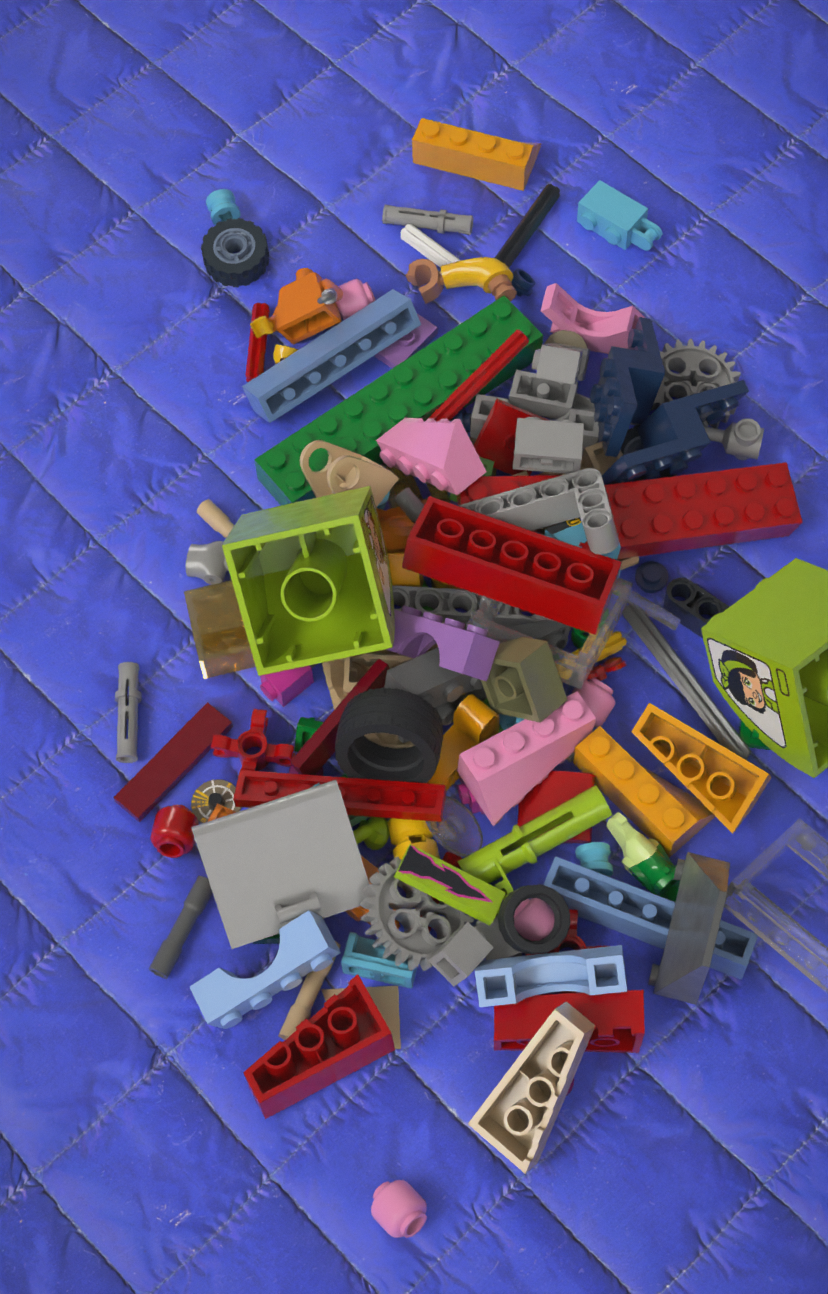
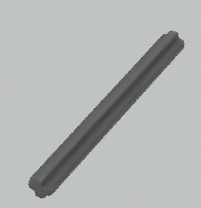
[623,602,751,760]

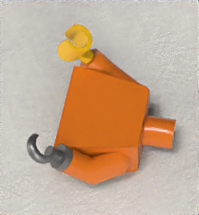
[250,268,343,345]

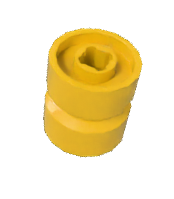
[387,818,440,860]

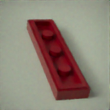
[290,659,390,775]
[113,702,233,822]

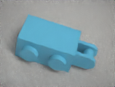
[577,180,663,251]

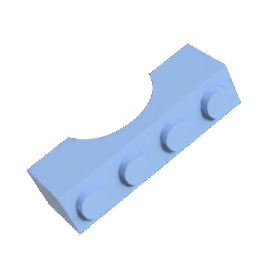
[189,910,341,1029]
[475,945,627,1007]

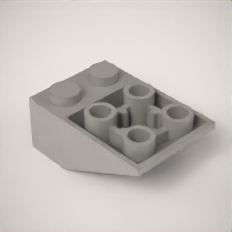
[513,417,584,474]

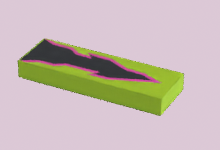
[394,844,506,926]

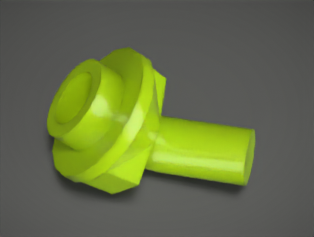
[353,817,389,850]

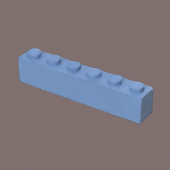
[242,289,421,423]
[543,856,759,980]

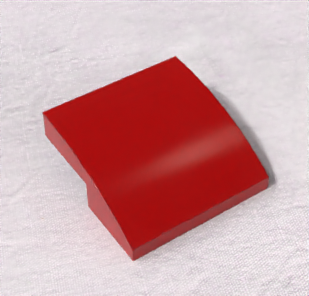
[517,771,595,844]

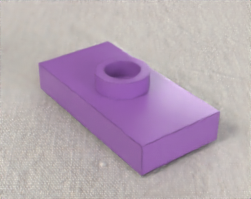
[375,314,438,369]

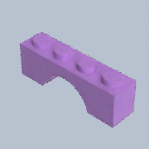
[386,605,500,682]

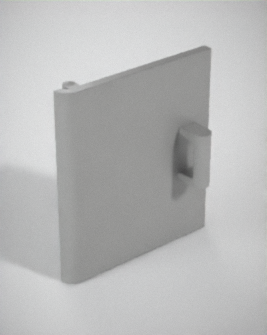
[191,780,369,949]

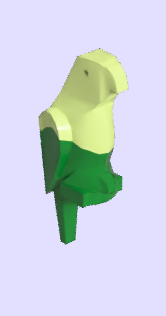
[606,812,680,902]

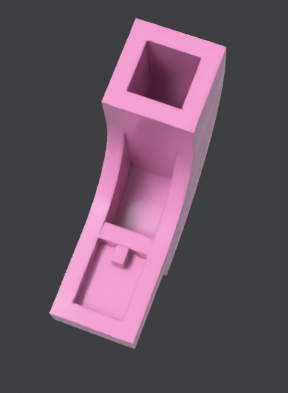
[540,283,645,354]

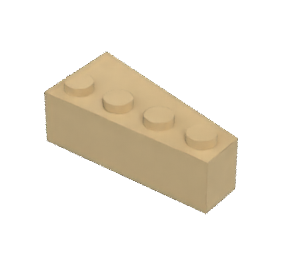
[468,1002,595,1174]

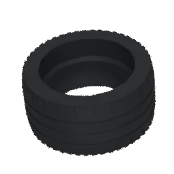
[335,688,443,783]

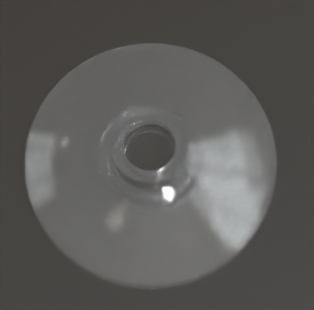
[426,796,483,857]

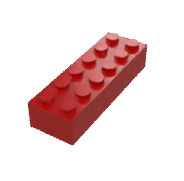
[605,462,803,559]
[402,496,622,635]

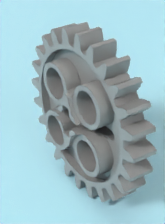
[651,339,741,429]
[360,857,474,971]

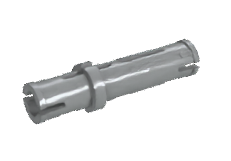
[382,204,473,235]
[115,662,142,763]

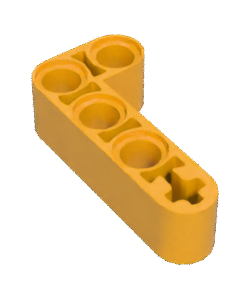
[427,694,500,791]

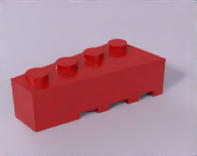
[243,974,395,1119]
[494,989,645,1053]

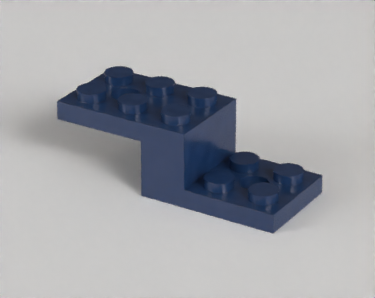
[590,317,665,457]
[602,380,749,485]

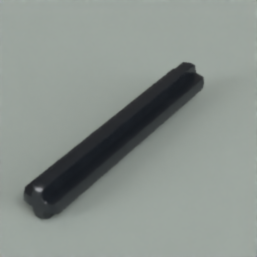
[495,184,560,268]

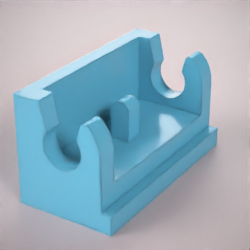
[341,932,417,989]

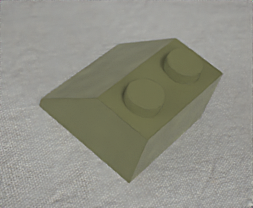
[481,637,567,722]

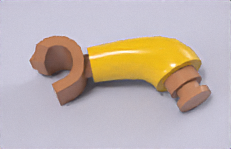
[406,257,517,304]

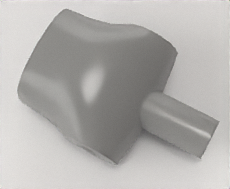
[185,541,229,585]

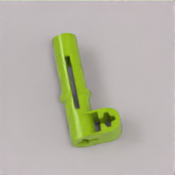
[458,785,612,917]

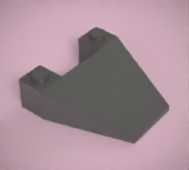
[648,852,730,1005]

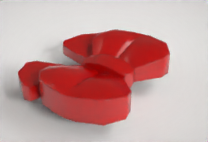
[572,657,627,682]

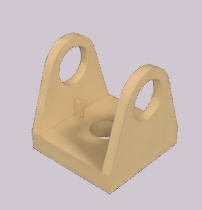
[300,440,399,507]

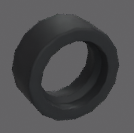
[498,884,571,954]

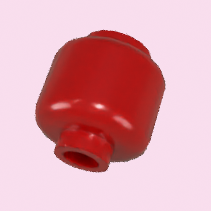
[150,804,199,858]

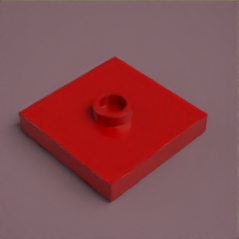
[473,398,550,476]

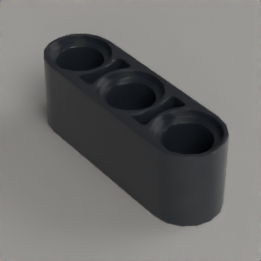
[664,578,730,638]

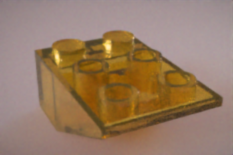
[184,580,256,679]

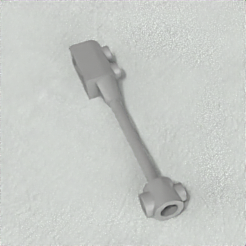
[509,370,764,460]

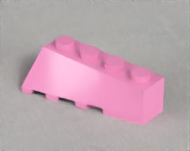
[376,418,487,495]
[457,691,596,827]

